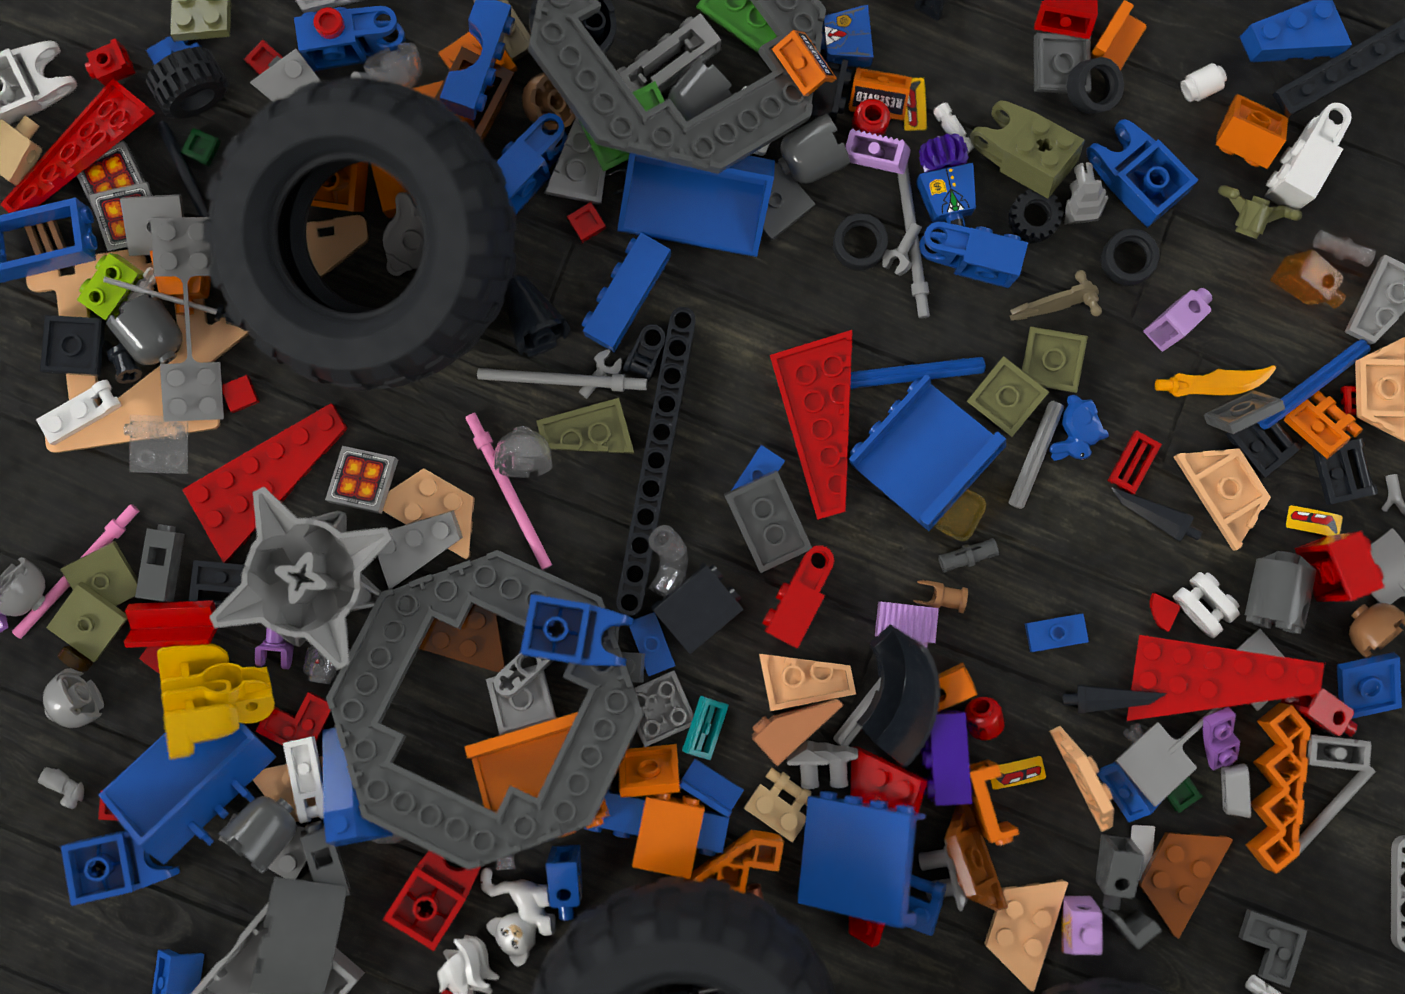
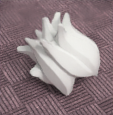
[437,935,499,994]

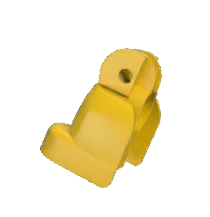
[157,643,275,760]

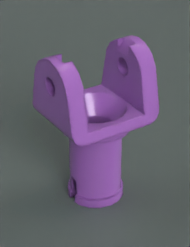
[255,628,293,669]

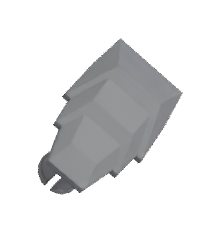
[1064,162,1108,224]
[787,740,858,789]
[919,839,969,911]

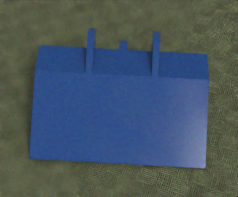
[617,153,775,257]
[99,723,276,864]

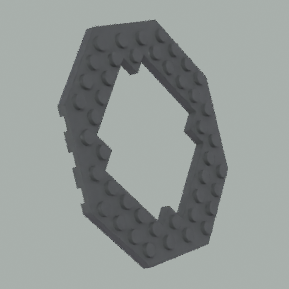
[528,0,826,174]
[326,550,643,870]

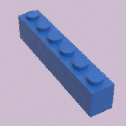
[584,790,729,856]

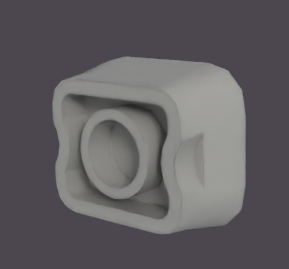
[1221,764,1251,818]

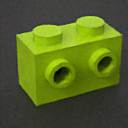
[77,253,144,320]

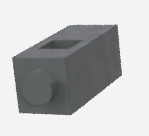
[135,524,185,602]
[300,821,350,896]

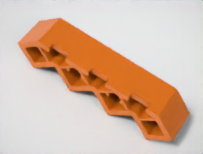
[1245,703,1311,874]
[684,830,784,894]

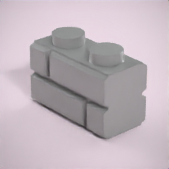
[1306,734,1371,771]

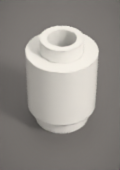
[1181,63,1227,102]

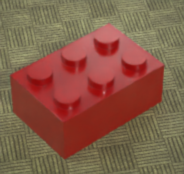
[1295,531,1385,602]

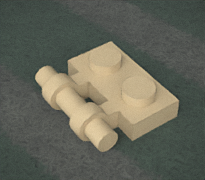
[744,768,812,842]

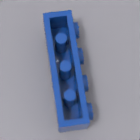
[582,233,671,352]

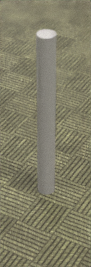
[1297,766,1376,857]

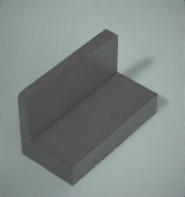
[1101,907,1161,950]

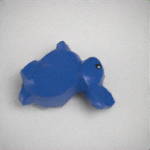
[1050,395,1109,461]

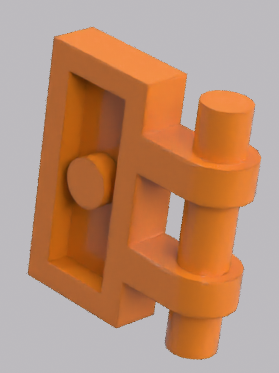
[1284,391,1363,459]

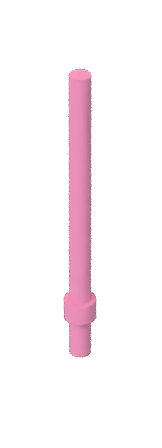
[465,413,552,570]
[12,504,139,639]

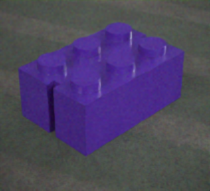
[920,710,972,806]

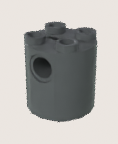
[1245,551,1317,634]

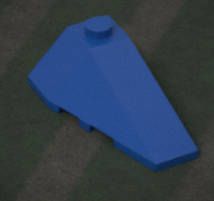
[322,728,394,847]

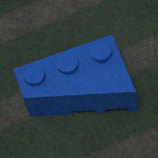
[1240,0,1352,62]

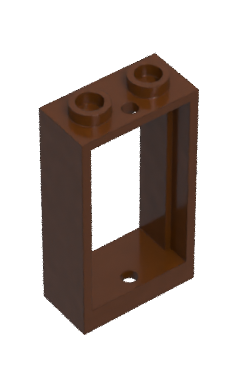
[435,47,514,142]

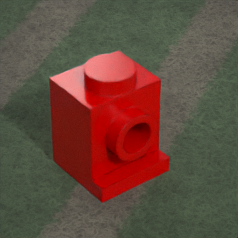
[85,38,136,86]

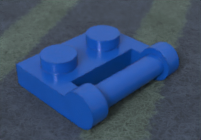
[906,874,947,936]

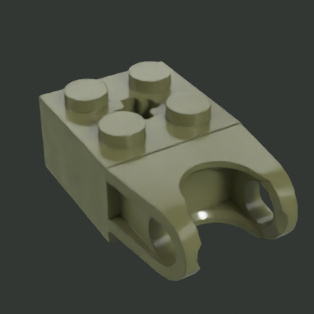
[970,101,1085,198]

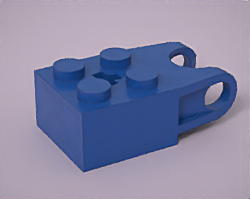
[294,6,405,71]
[497,113,567,215]
[1086,119,1198,228]
[919,222,1028,288]
[521,594,634,666]
[61,830,180,906]

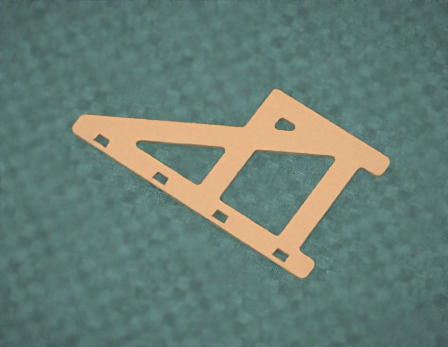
[26,215,369,453]

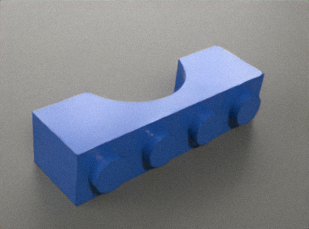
[440,0,515,120]

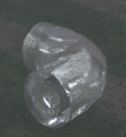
[649,525,689,598]

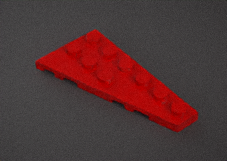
[0,78,155,213]
[770,330,853,520]
[182,403,348,563]
[1127,635,1324,721]
[849,746,928,947]

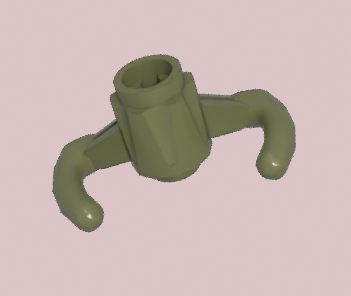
[1218,185,1302,239]

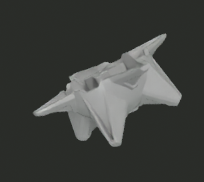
[210,487,392,669]

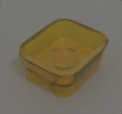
[934,489,986,541]

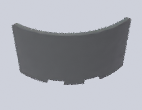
[249,877,346,994]

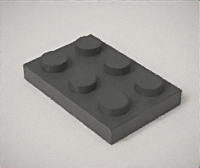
[724,470,812,573]

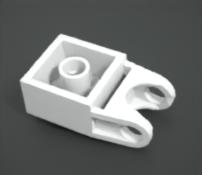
[0,41,77,124]
[1265,103,1352,210]

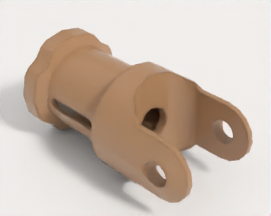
[913,580,968,613]

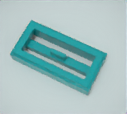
[682,695,729,760]

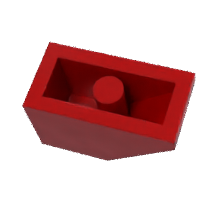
[1034,0,1098,39]

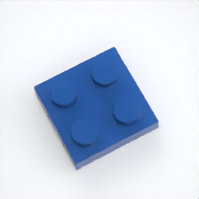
[1337,652,1402,719]

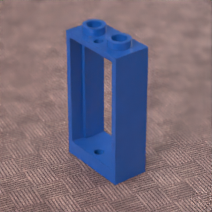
[0,198,97,283]

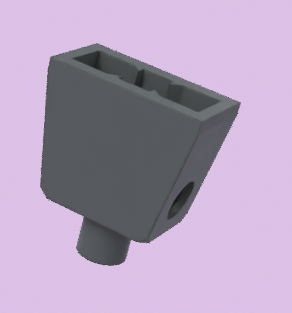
[1096,834,1144,910]

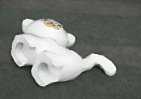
[480,868,556,966]

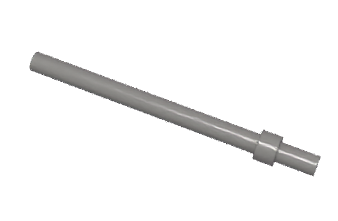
[898,163,930,318]
[477,368,648,392]

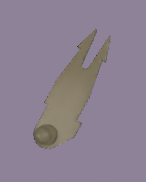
[1010,270,1102,321]

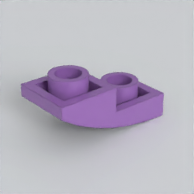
[1203,707,1240,770]

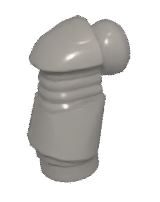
[38,767,84,809]

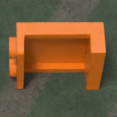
[969,759,1019,845]
[632,793,705,879]

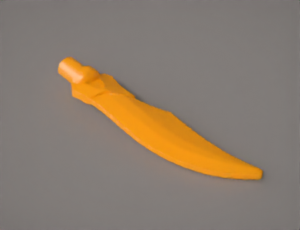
[1155,365,1276,397]

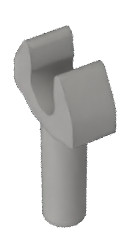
[883,222,922,276]
[578,349,622,399]

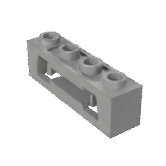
[617,13,721,94]

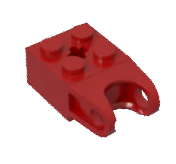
[762,546,834,648]
[383,850,481,951]

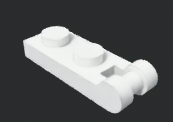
[36,380,121,445]
[283,736,324,823]

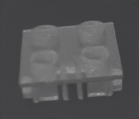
[124,415,188,474]

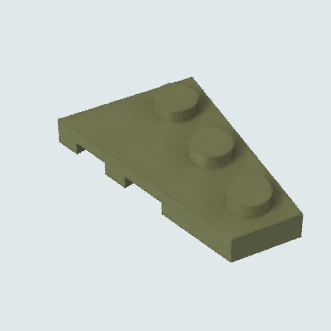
[536,398,635,454]

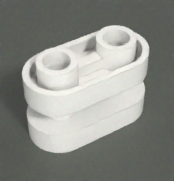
[1173,572,1240,639]

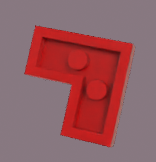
[255,692,332,745]

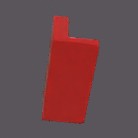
[124,600,218,648]

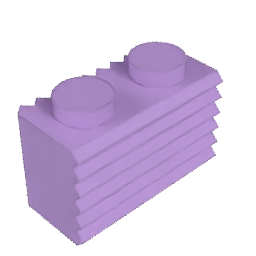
[846,129,911,174]
[875,602,939,648]

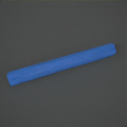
[1258,339,1371,430]
[851,357,985,388]

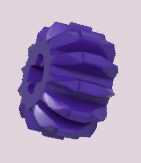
[919,133,969,172]

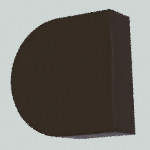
[57,646,93,672]

